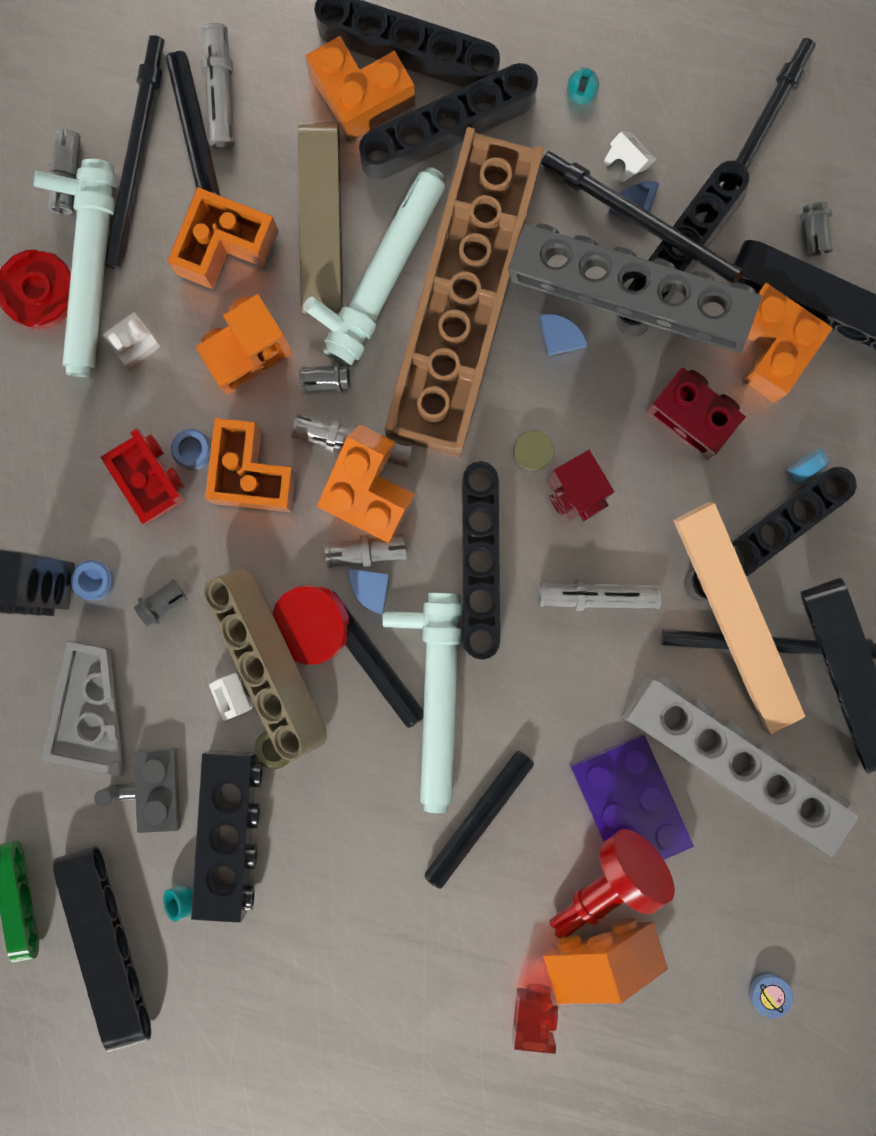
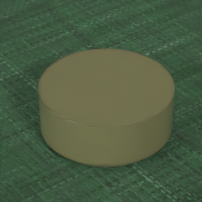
[513,430,554,471]
[254,731,291,769]

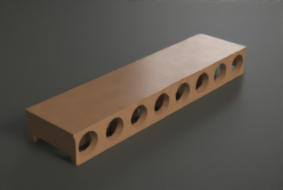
[384,127,544,457]

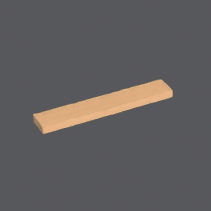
[673,501,806,735]

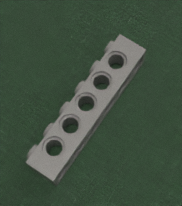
[621,676,859,858]

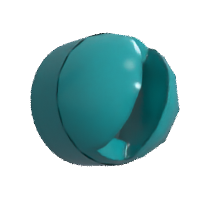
[567,67,599,104]
[163,885,193,922]

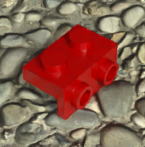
[100,428,186,526]

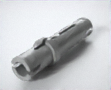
[201,23,234,149]
[291,413,413,467]
[538,580,662,611]

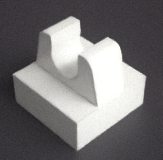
[604,131,657,182]
[102,312,161,369]
[209,672,254,721]

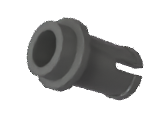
[800,202,833,256]
[299,361,350,393]
[133,579,188,627]

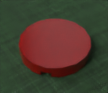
[0,249,71,329]
[272,584,349,665]

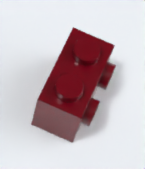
[646,367,746,460]
[546,449,615,522]

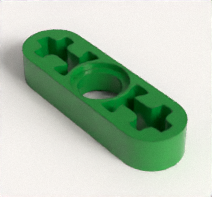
[0,841,39,963]

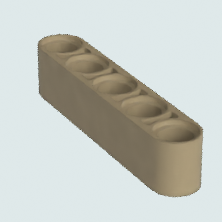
[298,122,343,314]
[204,569,327,761]

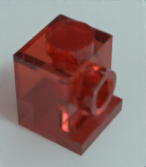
[512,984,558,1054]

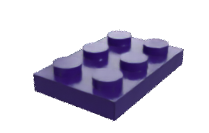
[570,734,694,860]

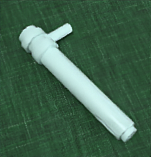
[33,159,118,377]
[303,167,446,367]
[383,593,463,813]

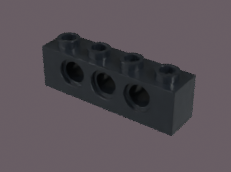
[0,549,75,616]
[191,750,263,923]

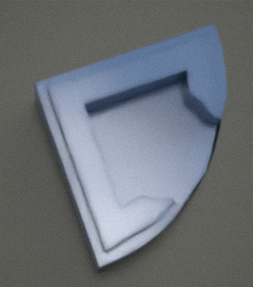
[608,181,659,218]
[539,314,587,356]
[349,569,389,614]

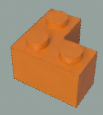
[305,36,415,142]
[167,187,279,290]
[742,283,833,403]
[195,293,293,395]
[205,418,297,513]
[316,424,416,543]
[543,918,668,1004]

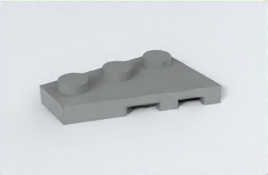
[41,641,124,777]

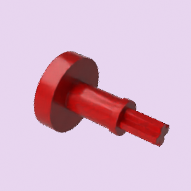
[549,829,675,939]

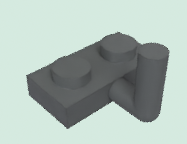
[94,748,181,833]

